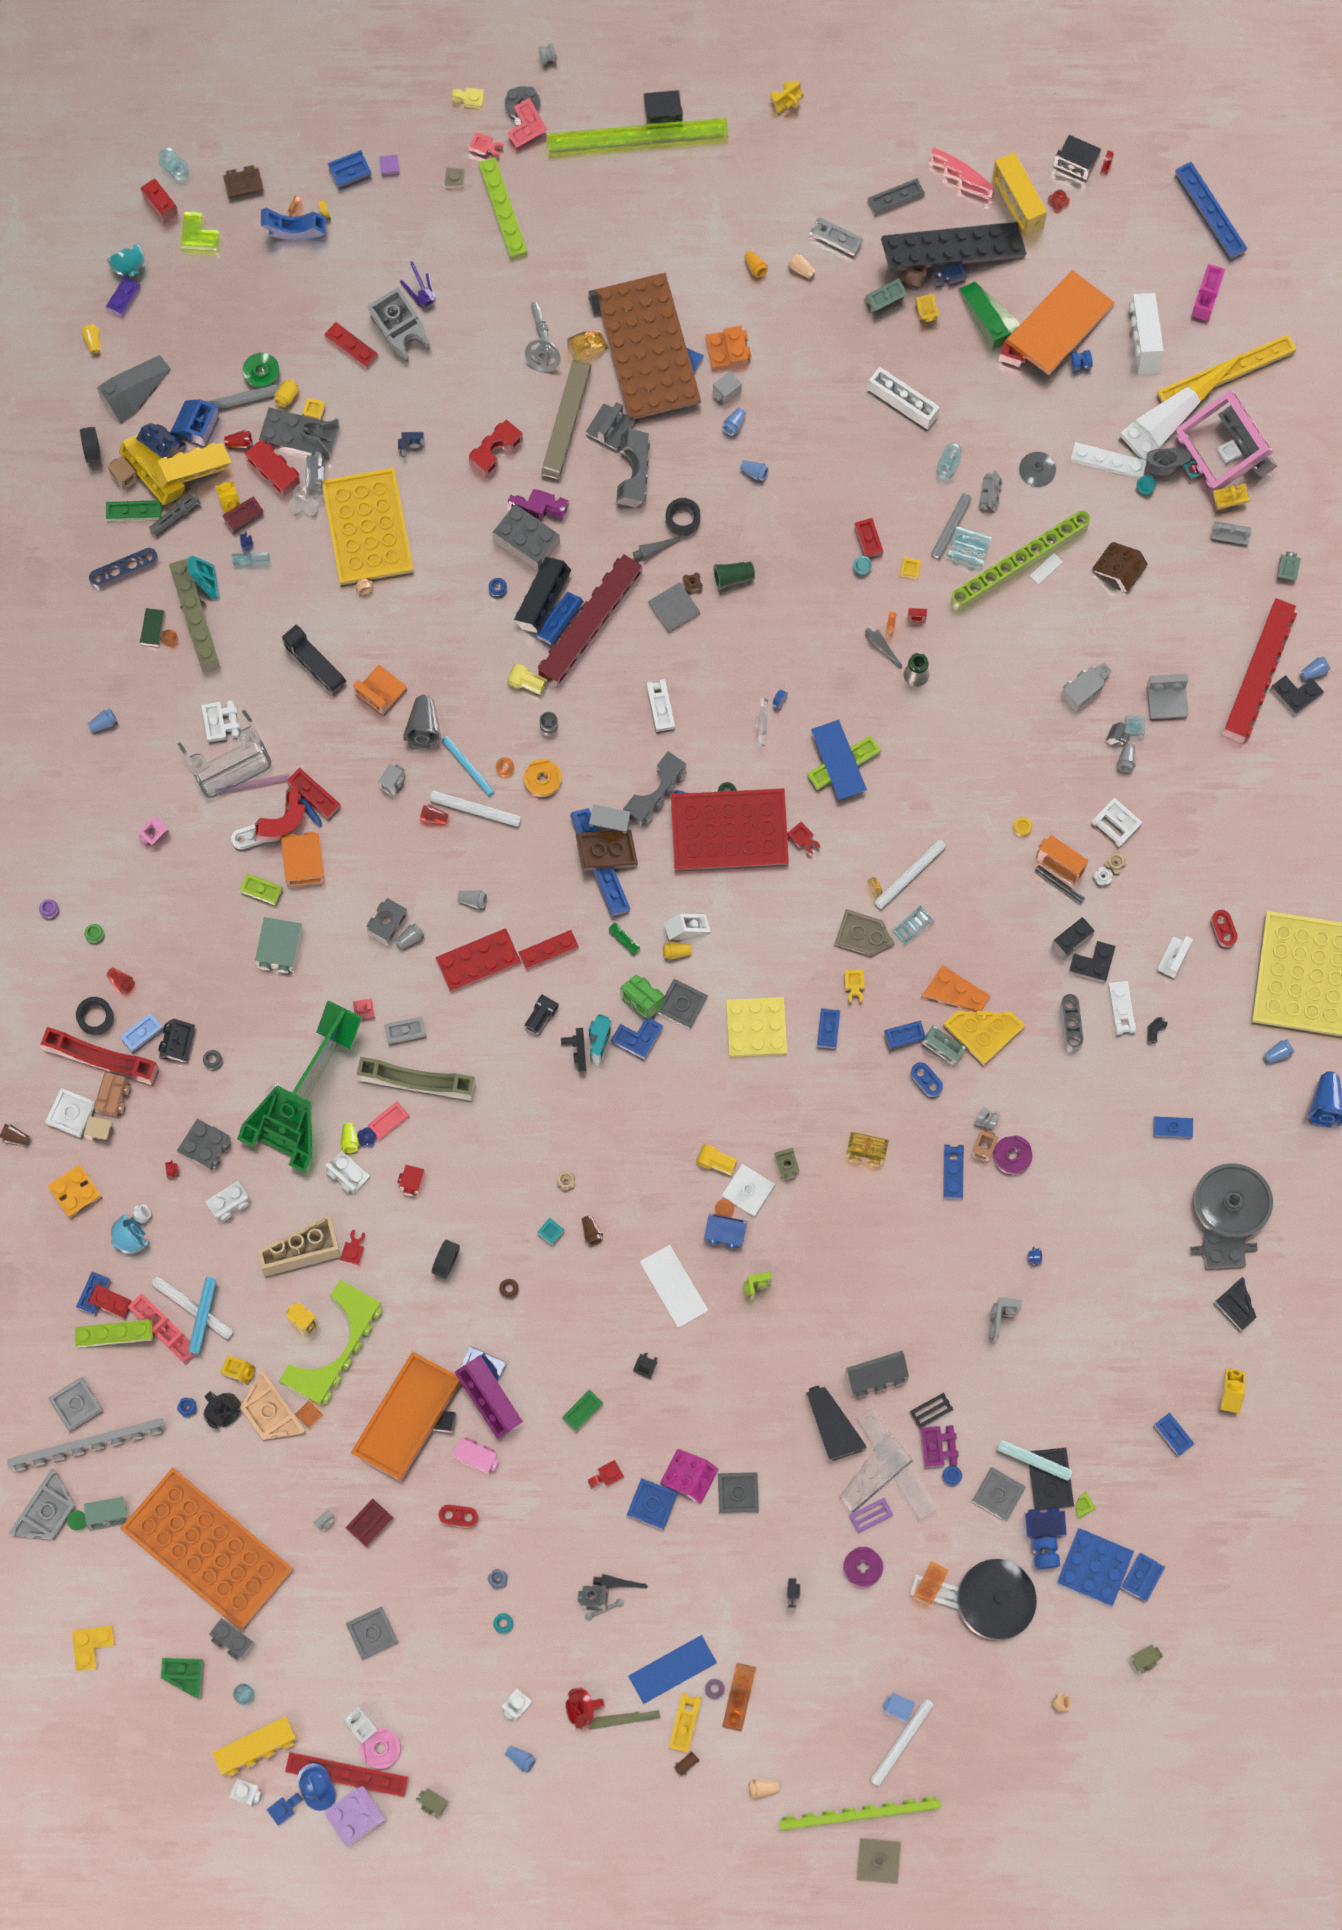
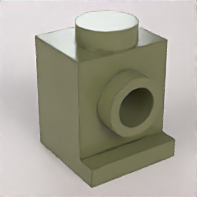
[774,1148,799,1180]
[1129,1644,1163,1676]
[416,1788,449,1820]

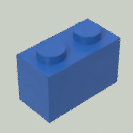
[704,1213,747,1248]

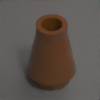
[0,1124,30,1146]
[581,1215,603,1246]

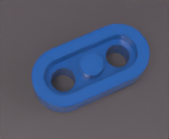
[911,1062,943,1097]

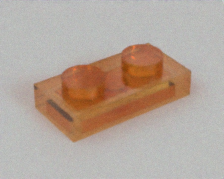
[913,1561,949,1607]

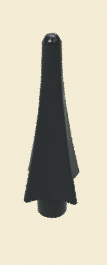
[593,1573,648,1589]

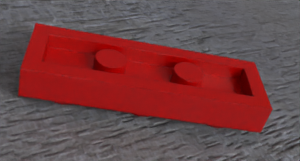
[324,322,378,369]
[286,767,341,819]
[518,930,579,970]

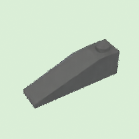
[97,355,171,424]

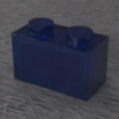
[1023,1508,1067,1540]

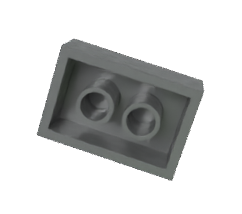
[493,504,560,571]

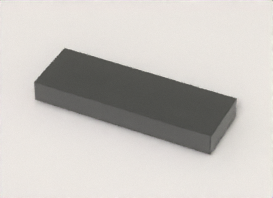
[868,178,925,216]

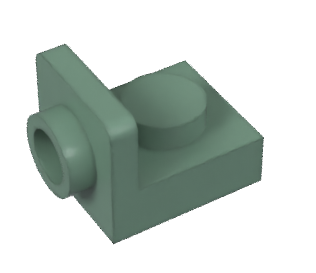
[1277,551,1301,580]

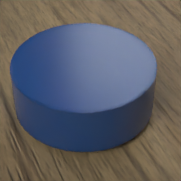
[772,689,788,709]

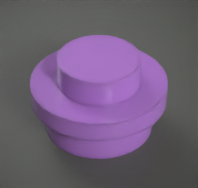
[39,899,59,918]

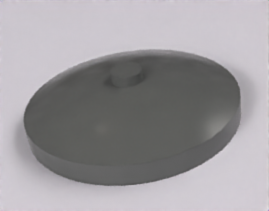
[1194,1163,1273,1240]

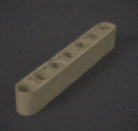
[541,360,591,479]

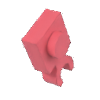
[469,132,503,158]

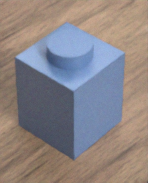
[883,1693,915,1723]

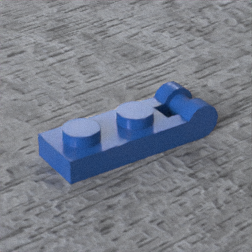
[943,1144,964,1199]

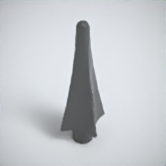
[633,537,681,561]
[865,627,903,668]

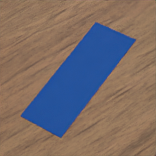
[811,720,867,800]
[628,1635,717,1704]

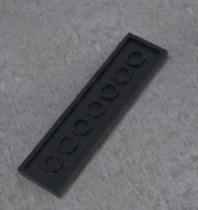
[881,222,1027,271]

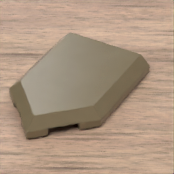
[834,909,895,956]

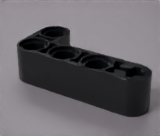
[282,624,347,694]

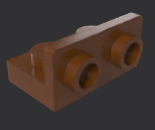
[223,165,263,197]

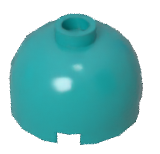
[107,244,145,277]

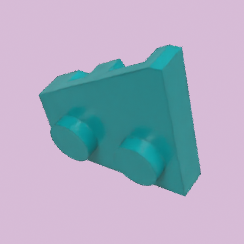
[187,556,219,600]

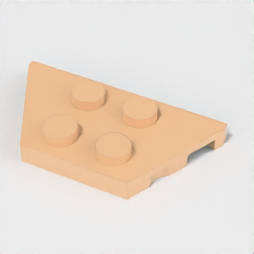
[240,1369,305,1440]

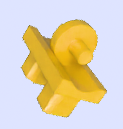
[770,80,804,114]
[1213,483,1250,509]

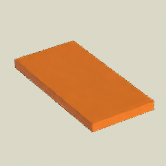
[1006,270,1115,375]
[351,1351,461,1481]

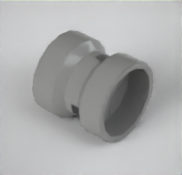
[974,1106,1000,1131]

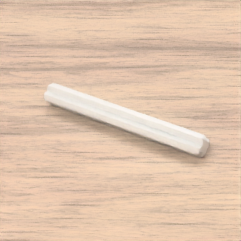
[430,791,521,827]
[875,839,946,909]
[151,1276,234,1340]
[870,1699,934,1786]

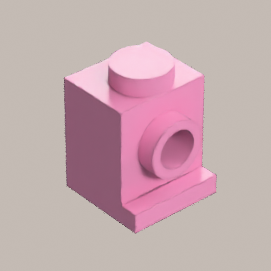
[138,815,168,845]

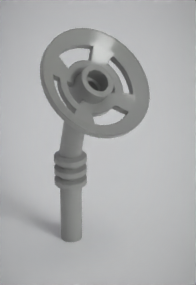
[525,302,561,372]

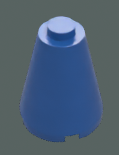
[1308,1071,1342,1127]

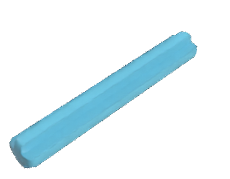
[188,1277,216,1354]

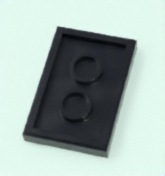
[1028,1447,1074,1511]

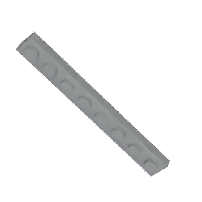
[7,1418,166,1472]

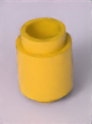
[273,379,299,408]

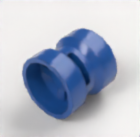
[1071,350,1093,371]

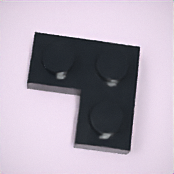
[1271,675,1324,716]
[1069,941,1116,983]

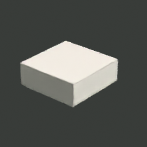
[1216,440,1242,465]

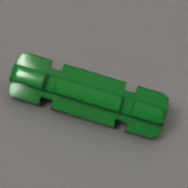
[609,923,640,954]

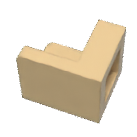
[84,1116,114,1141]

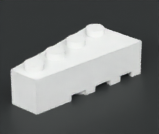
[1129,293,1163,375]

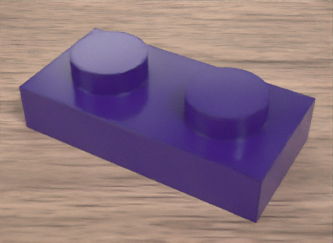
[106,277,141,317]

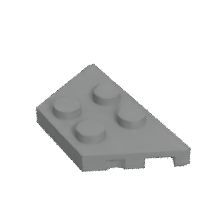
[9,1469,75,1540]

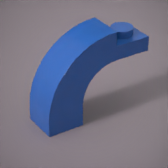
[261,208,326,240]

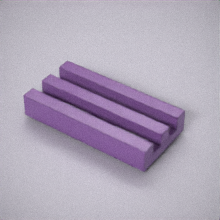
[849,1498,893,1534]

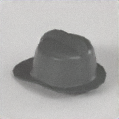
[1146,447,1191,475]

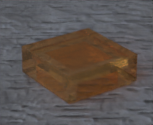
[288,196,303,217]
[886,611,896,636]
[295,1400,323,1429]

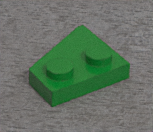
[161,1658,203,1699]

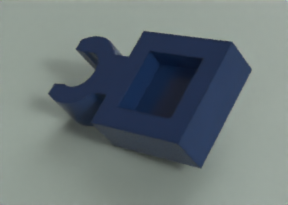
[932,264,967,286]

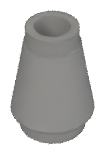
[1117,743,1136,773]
[458,890,487,909]
[395,923,424,950]

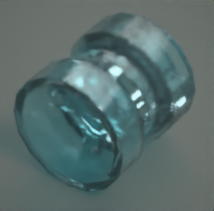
[233,1684,255,1706]

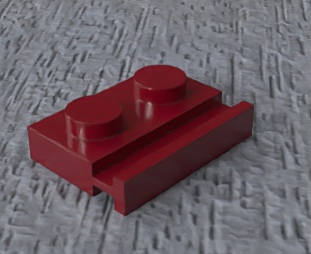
[345,1498,394,1548]

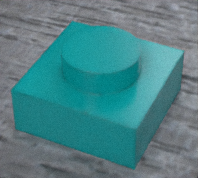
[537,1217,565,1246]

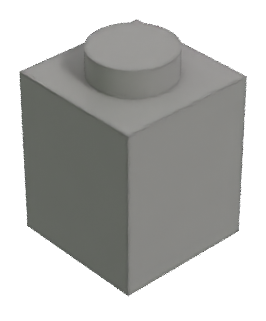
[713,371,742,404]

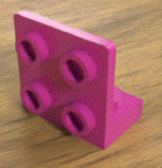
[660,1449,718,1504]

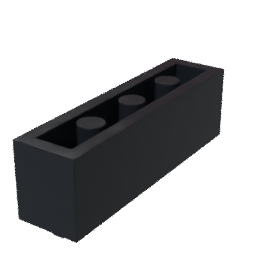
[514,557,571,634]

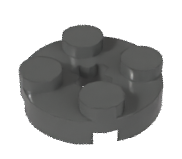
[505,86,541,122]

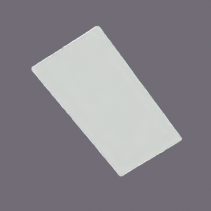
[640,1245,708,1327]

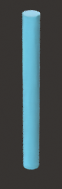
[441,736,495,796]

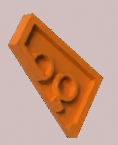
[921,965,991,1012]

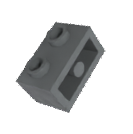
[209,1618,255,1660]

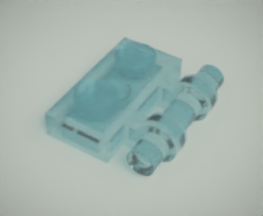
[946,526,992,568]

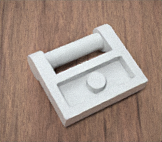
[1091,798,1143,848]

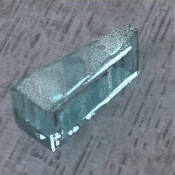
[892,905,934,945]

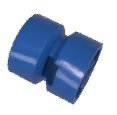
[1031,1537,1061,1570]

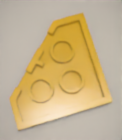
[943,1011,1025,1065]

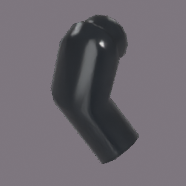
[1148,1017,1168,1044]

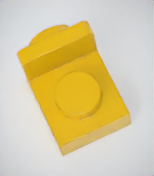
[220,1355,255,1385]

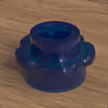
[240,532,253,550]
[357,1127,376,1146]

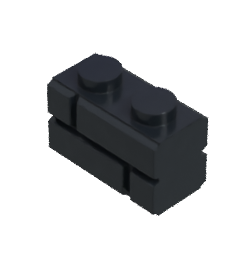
[1052,917,1095,960]

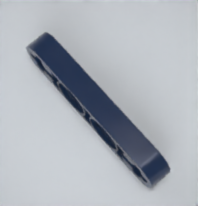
[89,548,158,588]

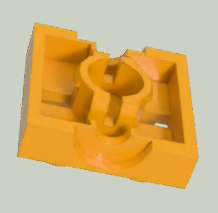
[47,1164,102,1219]

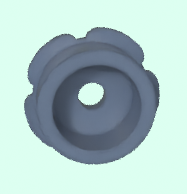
[488,1569,507,1589]

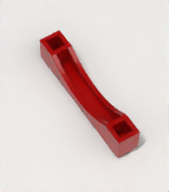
[40,1027,159,1085]

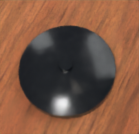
[957,1559,1037,1640]

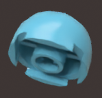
[111,1214,149,1254]

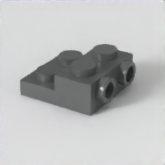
[177,1118,231,1172]

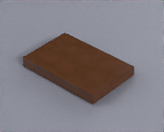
[576,830,638,871]

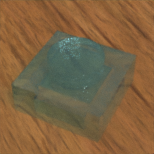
[1125,715,1145,736]

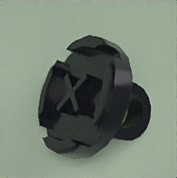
[203,1391,241,1429]

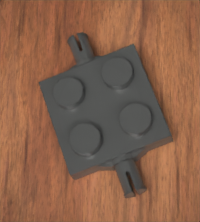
[1190,1229,1258,1269]

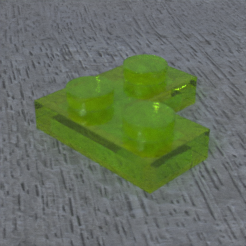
[181,212,219,251]

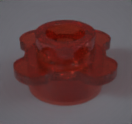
[1048,189,1070,210]

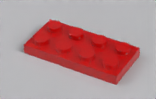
[435,928,521,993]

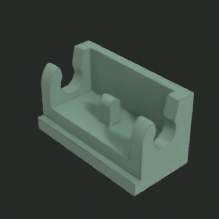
[864,278,907,312]
[921,1025,966,1064]
[84,1497,128,1531]

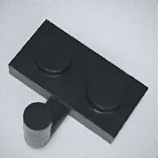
[561,1028,586,1071]

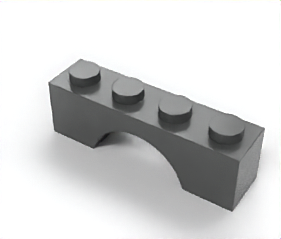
[1218,405,1277,477]
[616,428,650,508]
[623,751,687,827]

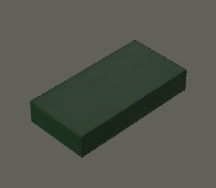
[140,608,165,647]

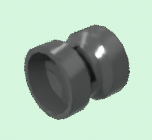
[539,712,558,736]

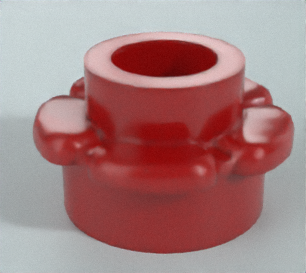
[165,1160,178,1179]

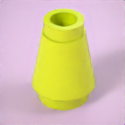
[340,1123,359,1153]

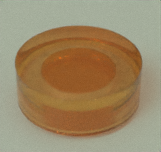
[715,1199,734,1217]

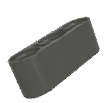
[1060,994,1083,1052]

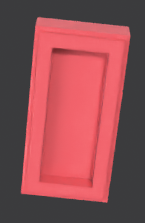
[367,1101,410,1141]

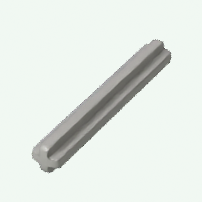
[207,384,278,410]
[932,493,971,558]

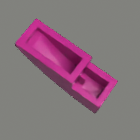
[1191,264,1225,321]

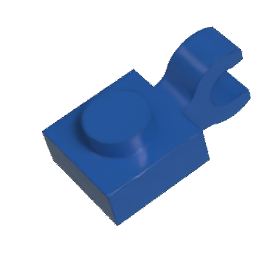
[266,1793,303,1826]

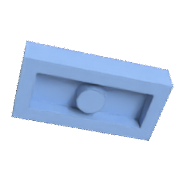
[120,1013,163,1053]

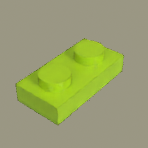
[240,873,283,905]

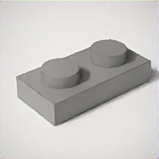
[384,1016,426,1045]

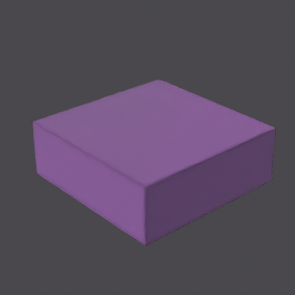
[379,155,400,176]

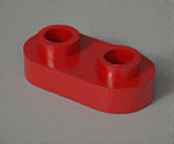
[1211,910,1238,948]
[438,1504,478,1528]

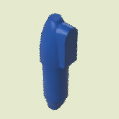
[299,796,322,826]

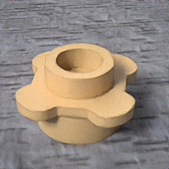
[1104,852,1127,874]

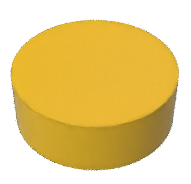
[318,200,331,218]
[1013,817,1032,837]

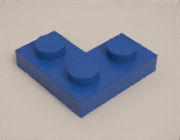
[611,1018,663,1060]

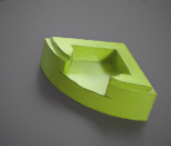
[1076,1491,1096,1519]

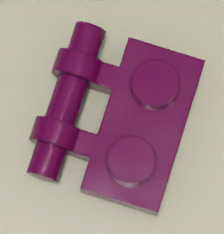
[920,1425,959,1468]

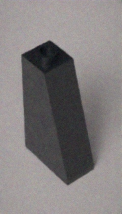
[806,1385,867,1463]

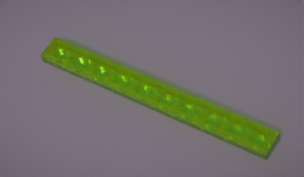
[547,118,728,153]

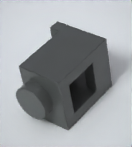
[578,1585,609,1611]

